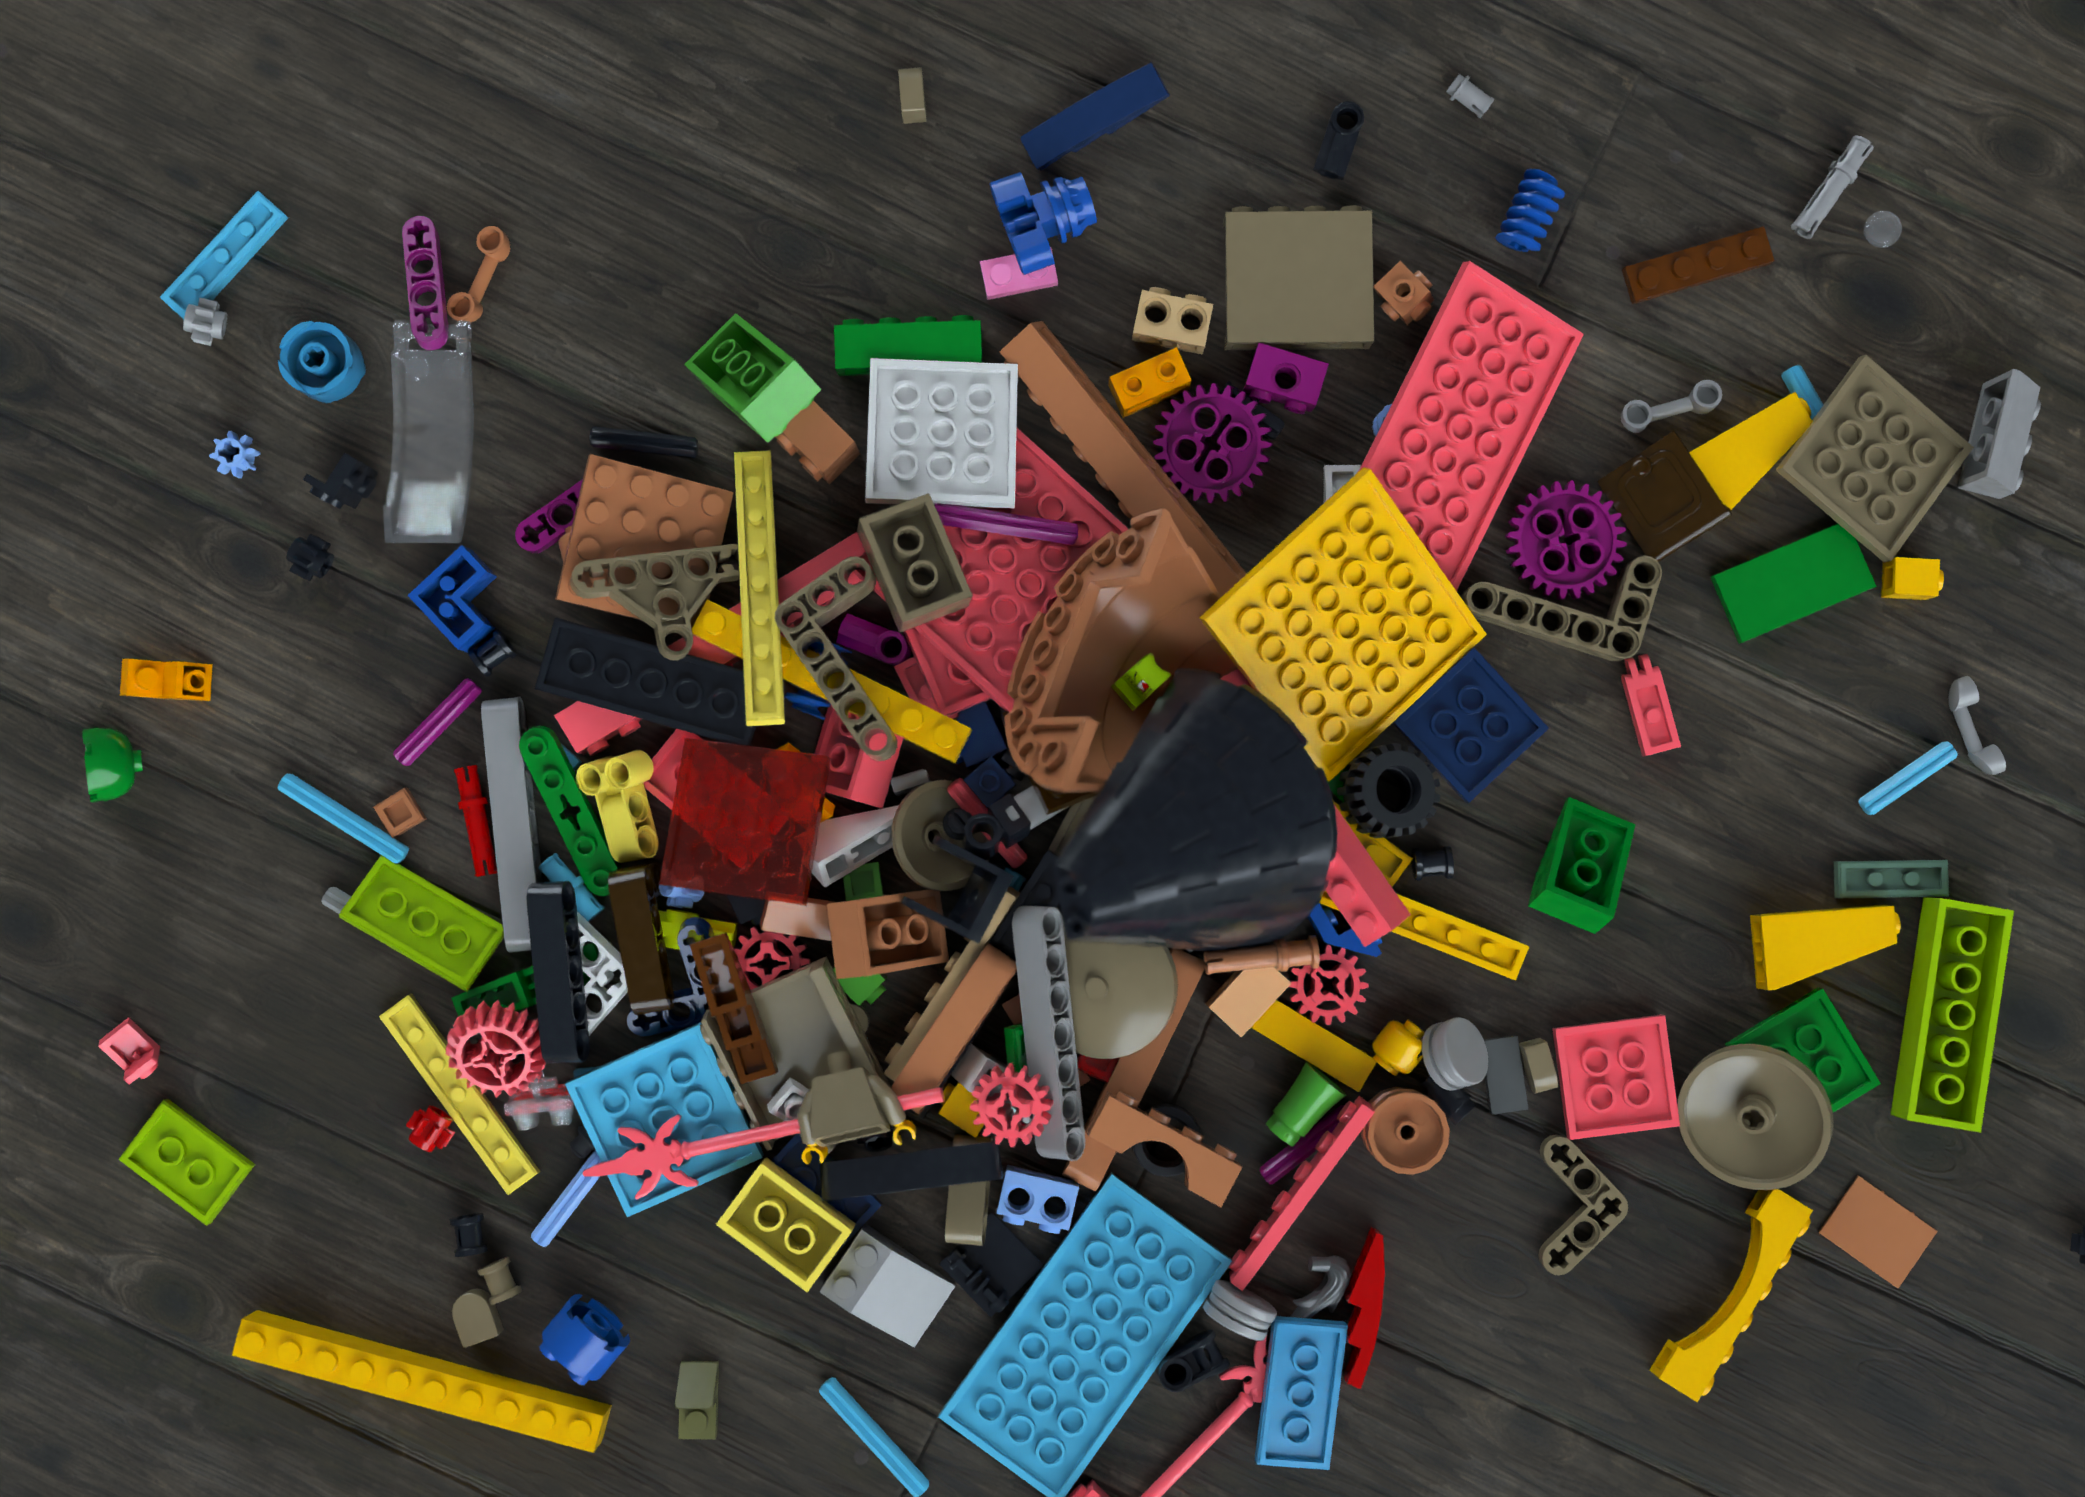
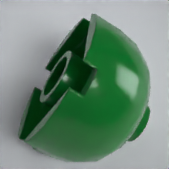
[82,728,143,802]

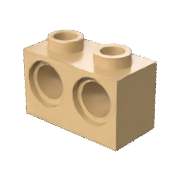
[1132,287,1214,355]

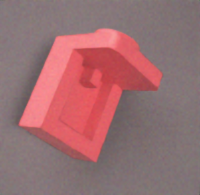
[98,1017,160,1084]

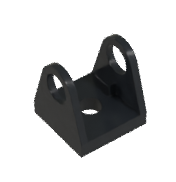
[900,836,1014,943]

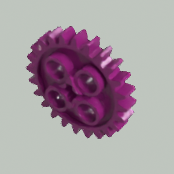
[1153,383,1273,503]
[1505,480,1627,600]

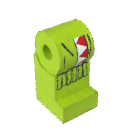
[1111,653,1171,711]

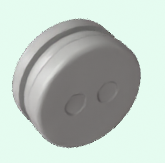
[1422,1017,1488,1091]
[1203,1280,1277,1341]

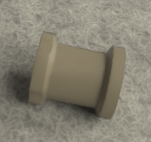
[477,1256,522,1305]

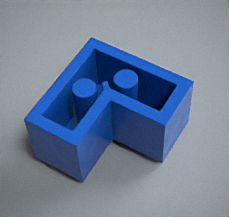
[407,545,497,653]

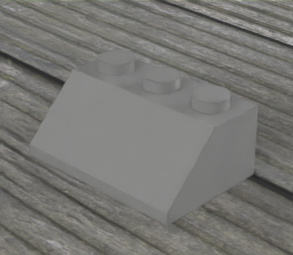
[1957,369,2041,499]

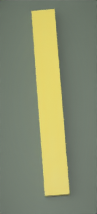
[734,450,785,726]

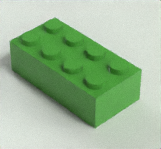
[684,313,821,443]

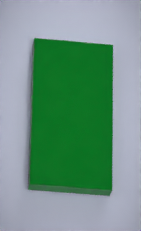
[1710,524,1877,644]

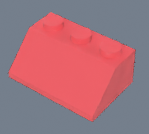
[809,705,903,808]

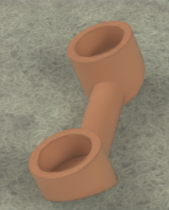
[447,226,510,324]

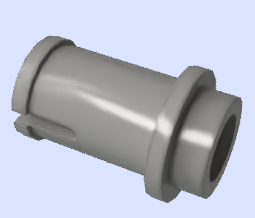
[1446,74,1495,118]

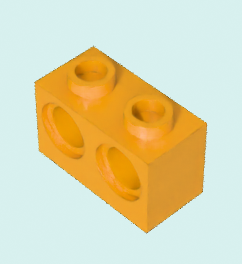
[1108,347,1192,418]

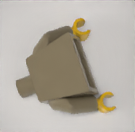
[797,1051,916,1164]

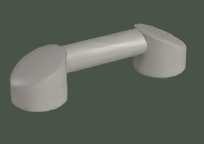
[1621,380,1722,433]
[1948,676,2006,775]

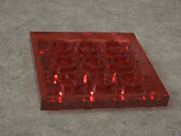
[659,738,831,906]

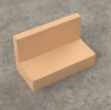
[1205,967,1292,1038]

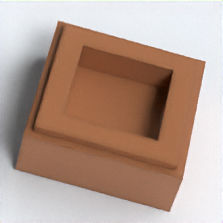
[373,788,427,838]

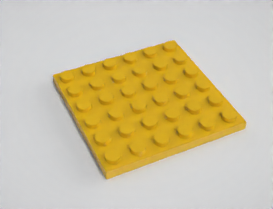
[1199,467,1487,782]

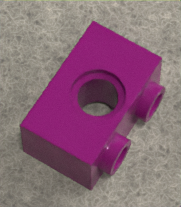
[1243,343,1329,414]

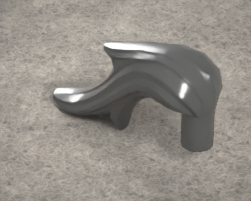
[1291,1255,1351,1319]

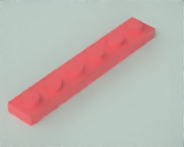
[1228,1096,1375,1291]

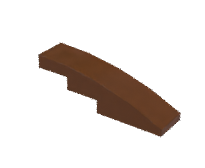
[689,933,779,1084]

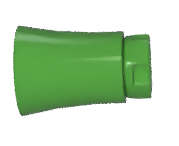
[1266,1061,1346,1147]

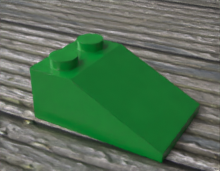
[1528,797,1636,934]

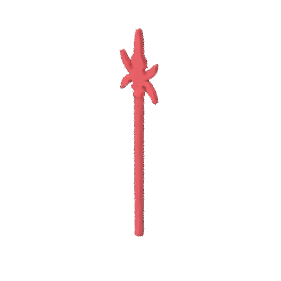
[583,1087,944,1199]
[1140,1336,1267,1497]

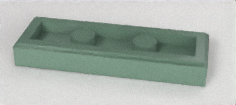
[1834,860,1949,898]

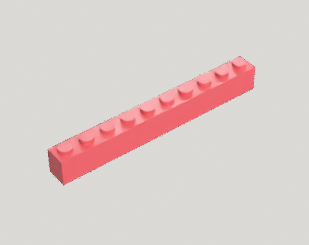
[554,532,862,756]

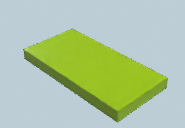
[339,855,504,992]

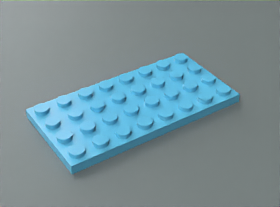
[938,1172,1232,1497]

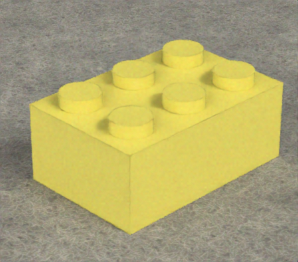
[716,1157,856,1292]

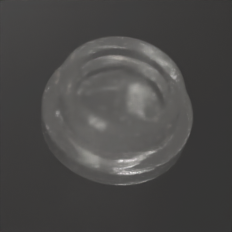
[1864,211,1902,248]

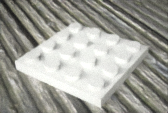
[865,358,1018,508]

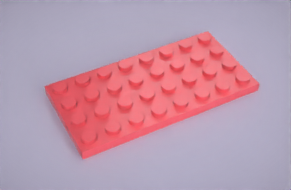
[1358,261,1584,591]

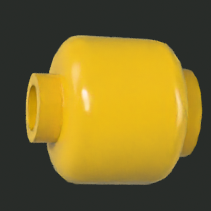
[1372,1019,1425,1076]

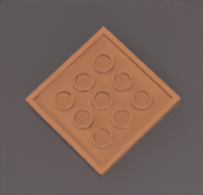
[555,454,734,628]

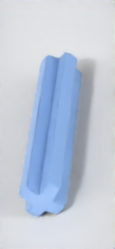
[531,1151,601,1247]

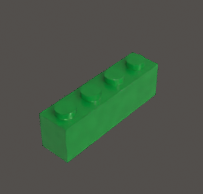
[834,315,983,376]

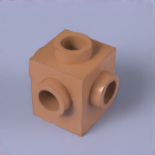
[1373,261,1434,325]

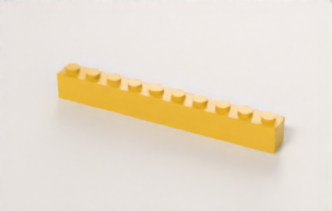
[232,1310,612,1453]

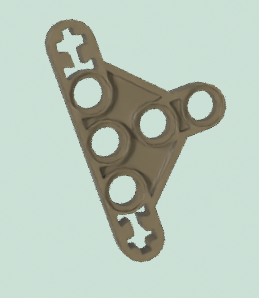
[570,544,740,661]

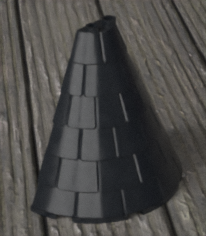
[1053,668,1337,951]

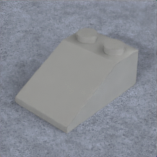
[820,1223,956,1347]

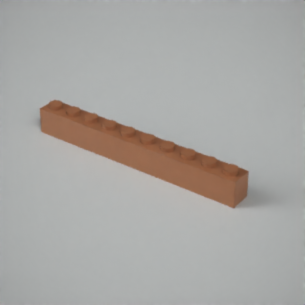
[1000,321,1247,597]

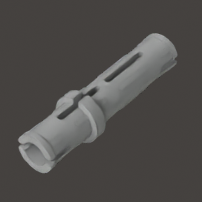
[1791,135,1874,239]

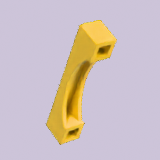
[1650,1189,1813,1402]

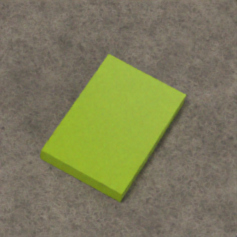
[118,1099,255,1226]

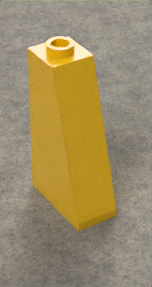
[1690,392,1813,510]
[1750,905,1901,990]

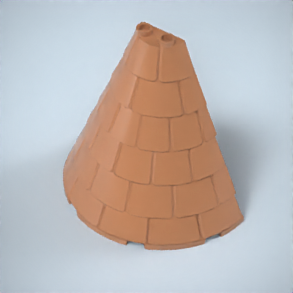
[1005,508,1238,793]

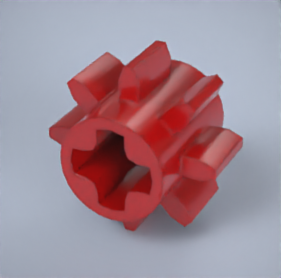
[406,1105,455,1152]

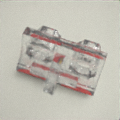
[504,1070,574,1130]

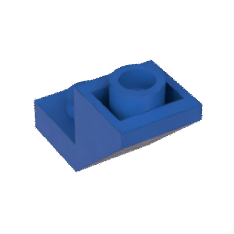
[1307,903,1383,957]

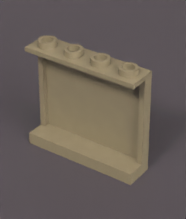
[1223,205,1374,350]
[700,956,891,1151]

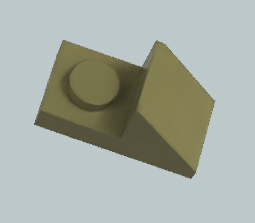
[675,1361,719,1439]

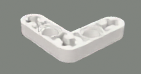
[577,912,628,1036]

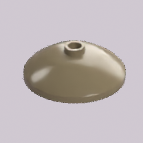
[892,780,989,891]

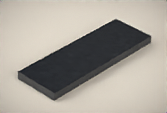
[534,618,757,749]

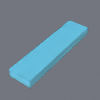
[160,191,288,319]

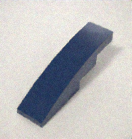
[1020,63,1170,171]

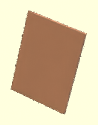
[1818,1175,1938,1289]

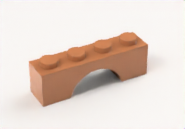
[1086,1091,1242,1207]

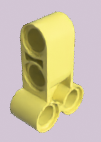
[576,750,659,863]

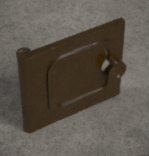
[1597,430,1732,562]

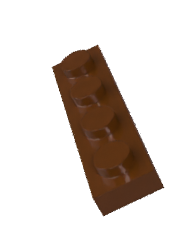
[1622,226,1775,304]

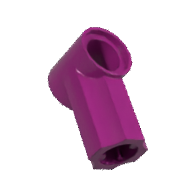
[836,613,912,666]

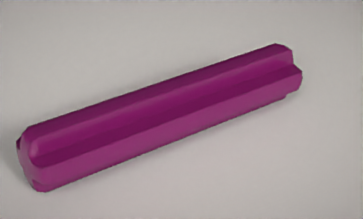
[393,678,482,766]
[1259,1105,1344,1185]

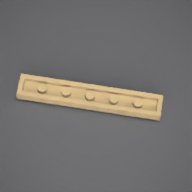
[884,886,1020,1082]

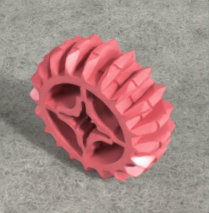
[445,999,546,1098]

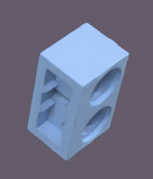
[996,1165,1079,1234]

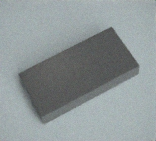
[1484,1035,1528,1115]

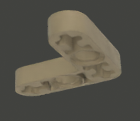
[1538,1134,1628,1276]

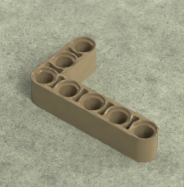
[775,556,897,761]
[1461,556,1662,662]

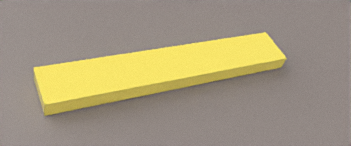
[379,994,540,1195]

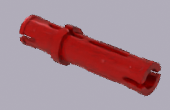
[453,765,497,877]

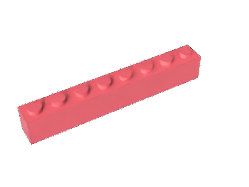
[1221,669,1411,947]

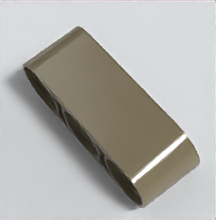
[945,1134,993,1246]

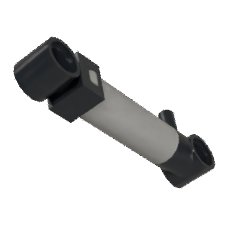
[963,785,1067,861]

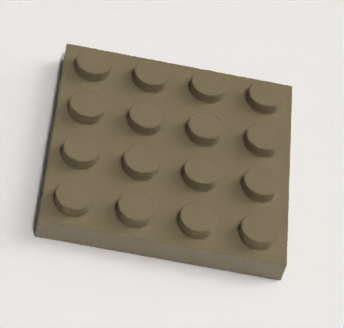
[1776,355,1974,562]

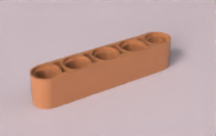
[891,943,1017,1114]

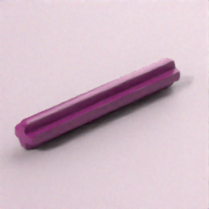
[935,503,1078,545]

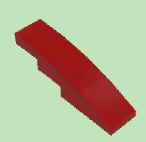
[1342,1227,1385,1389]

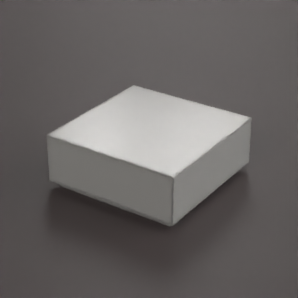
[890,769,931,796]

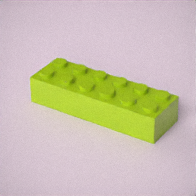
[1891,897,2014,1133]

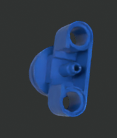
[989,172,1097,275]

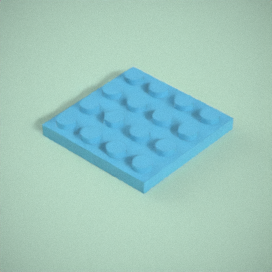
[565,1022,764,1217]

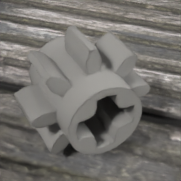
[183,298,228,346]

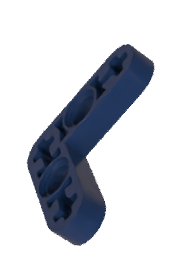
[627,917,714,1036]

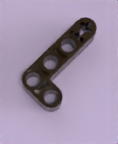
[608,862,674,1015]

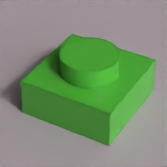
[843,862,884,901]

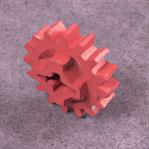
[733,926,811,990]
[1289,944,1369,1025]
[970,1063,1053,1147]

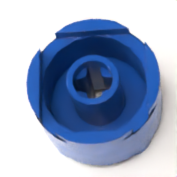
[539,1294,630,1385]

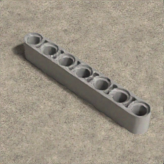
[481,697,543,953]
[1012,906,1085,1161]

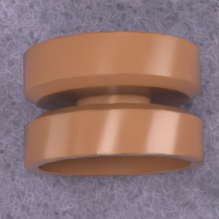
[1360,1086,1450,1175]

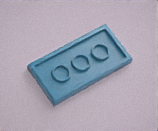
[1254,1316,1348,1470]

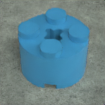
[278,321,366,403]

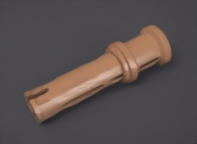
[1204,935,1320,975]

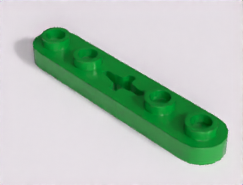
[519,726,622,897]

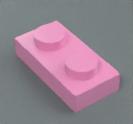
[980,247,1058,300]

